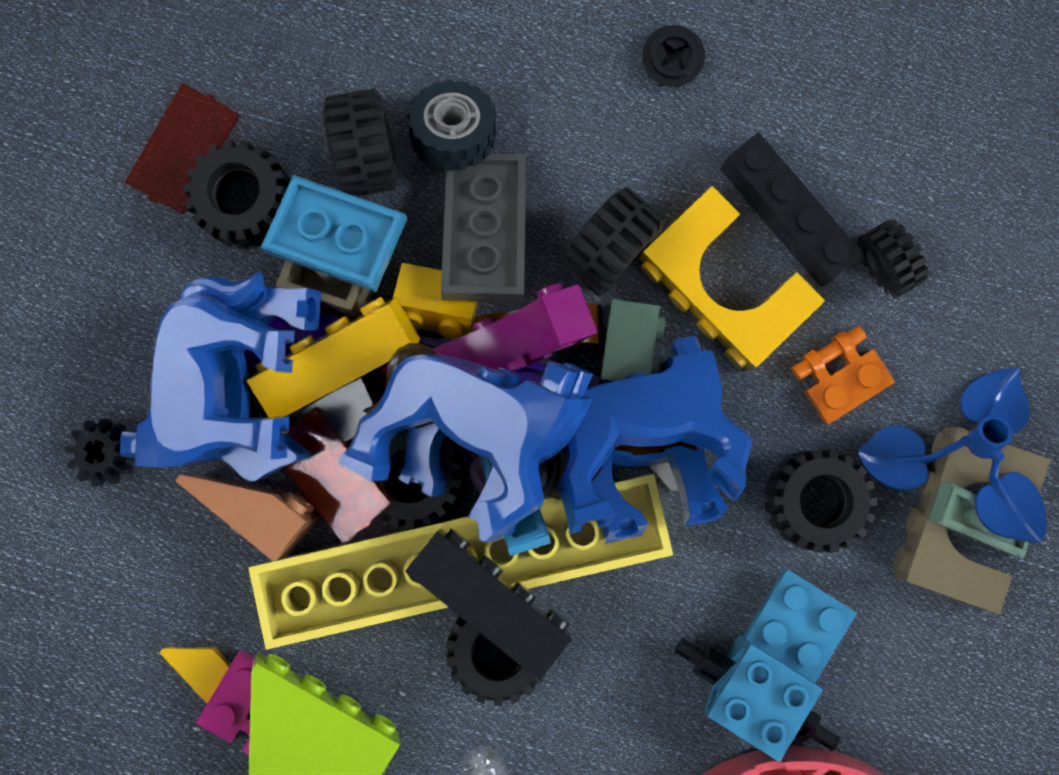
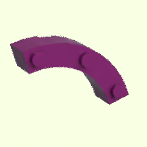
[378,283,598,390]

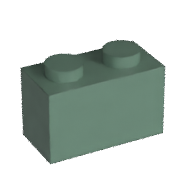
[599,299,665,383]

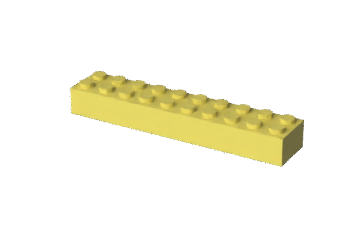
[248,473,673,650]

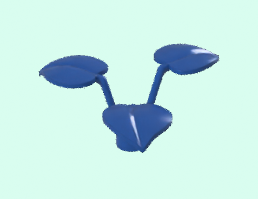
[857,368,1047,543]

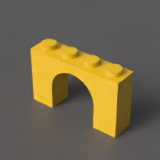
[639,186,825,371]

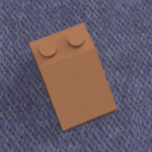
[175,474,320,561]

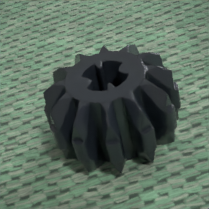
[64,418,135,487]

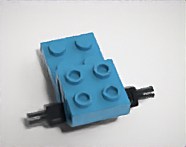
[674,568,857,762]

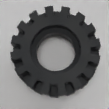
[858,219,929,298]

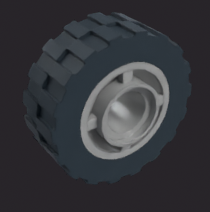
[408,80,496,171]

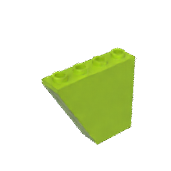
[249,652,400,775]

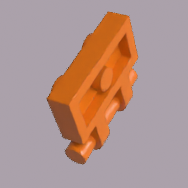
[791,326,895,425]

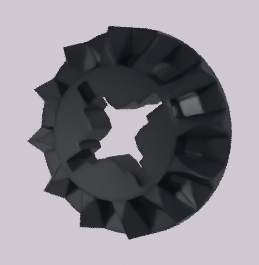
[642,25,705,89]

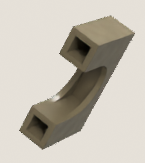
[893,427,1051,615]

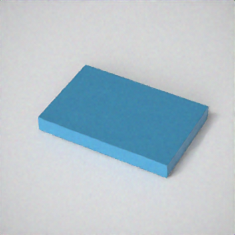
[260,175,407,292]

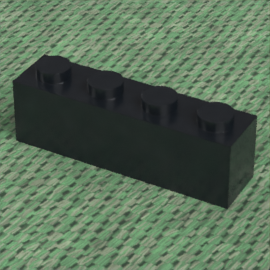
[720,132,864,287]
[405,528,572,681]

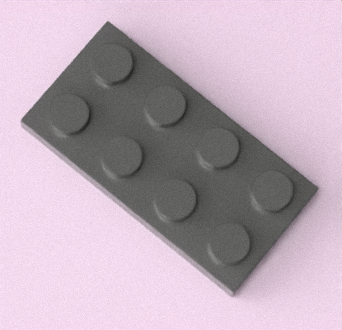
[441,153,526,302]

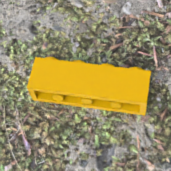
[247,297,421,418]

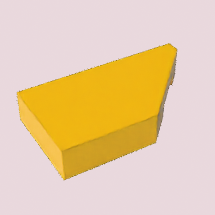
[159,646,231,703]

